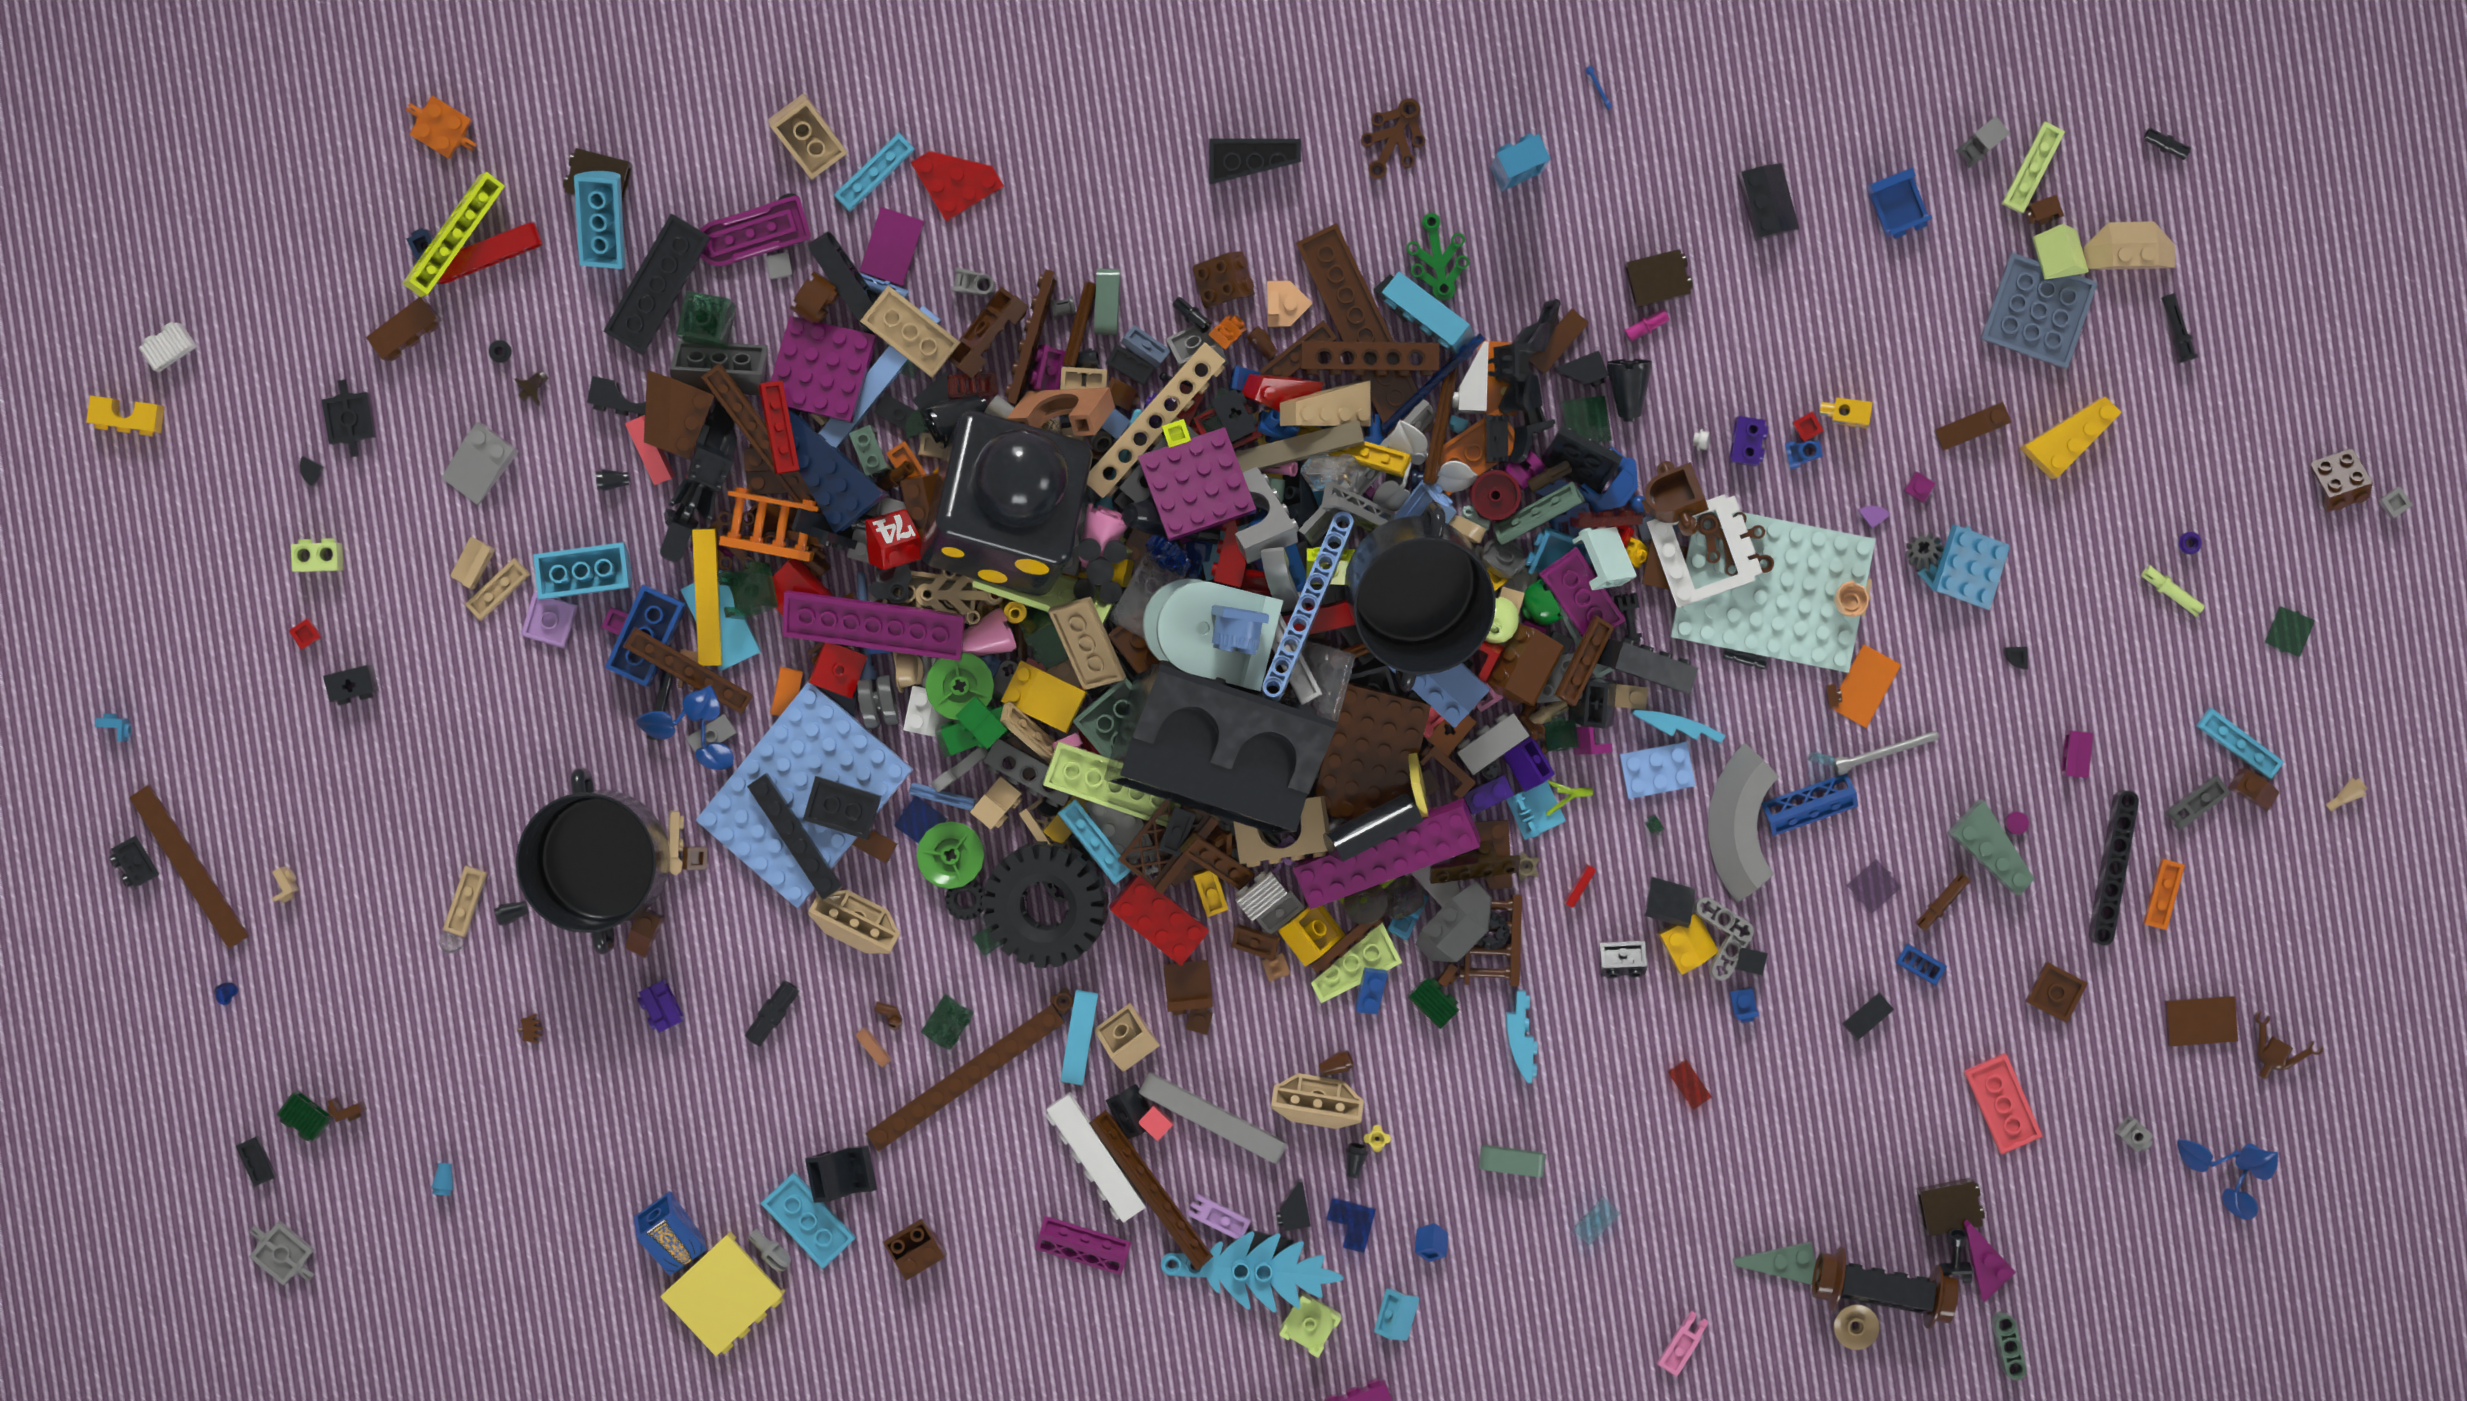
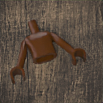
[2254,1011,2323,1080]

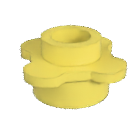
[1364,1125,1391,1152]

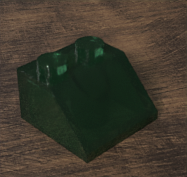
[1560,396,1612,443]

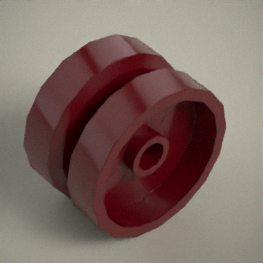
[1469,470,1521,521]

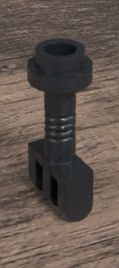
[1614,592,1642,643]

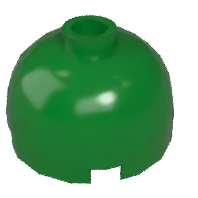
[1521,579,1563,626]

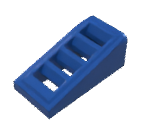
[1896,943,1948,986]

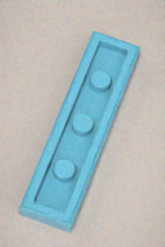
[834,133,915,212]
[2196,708,2284,780]
[1057,799,1131,885]

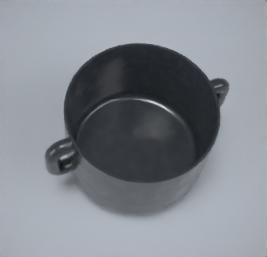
[1345,502,1496,691]
[516,768,670,955]

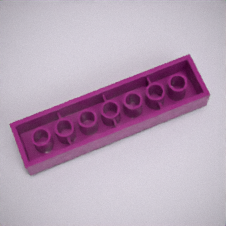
[1293,798,1481,910]

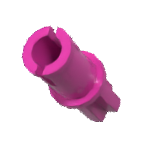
[1624,309,1669,342]

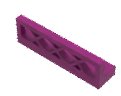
[1035,1216,1131,1275]

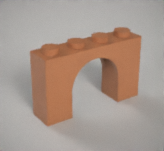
[1006,387,1115,436]

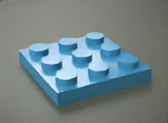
[1931,525,2010,610]

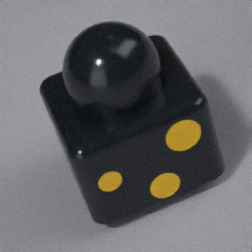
[920,410,1093,596]

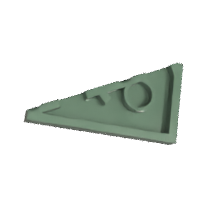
[1733,1242,1816,1285]

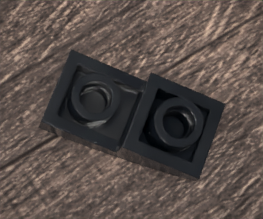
[1842,992,1894,1041]

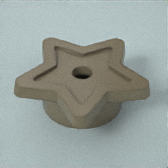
[1518,852,1539,881]

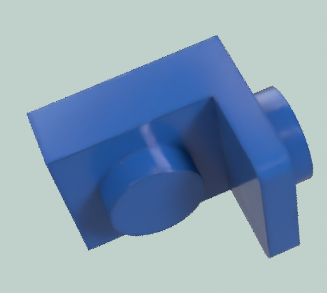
[1729,987,1759,1023]

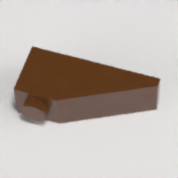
[1934,402,2012,451]

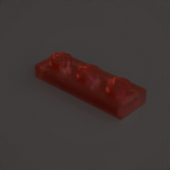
[1570,510,1643,528]

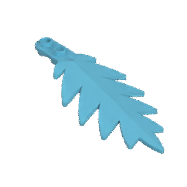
[1161,1231,1344,1313]

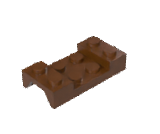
[947,286,1029,379]

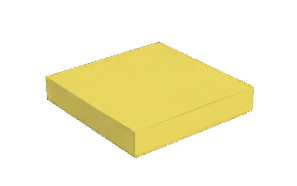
[1408,753,1429,818]

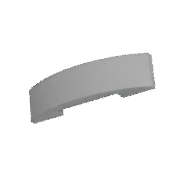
[1261,547,1306,612]

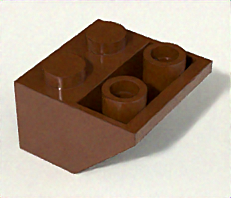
[883,1218,947,1281]

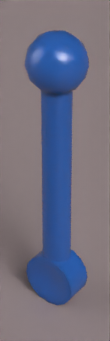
[1586,66,1612,110]

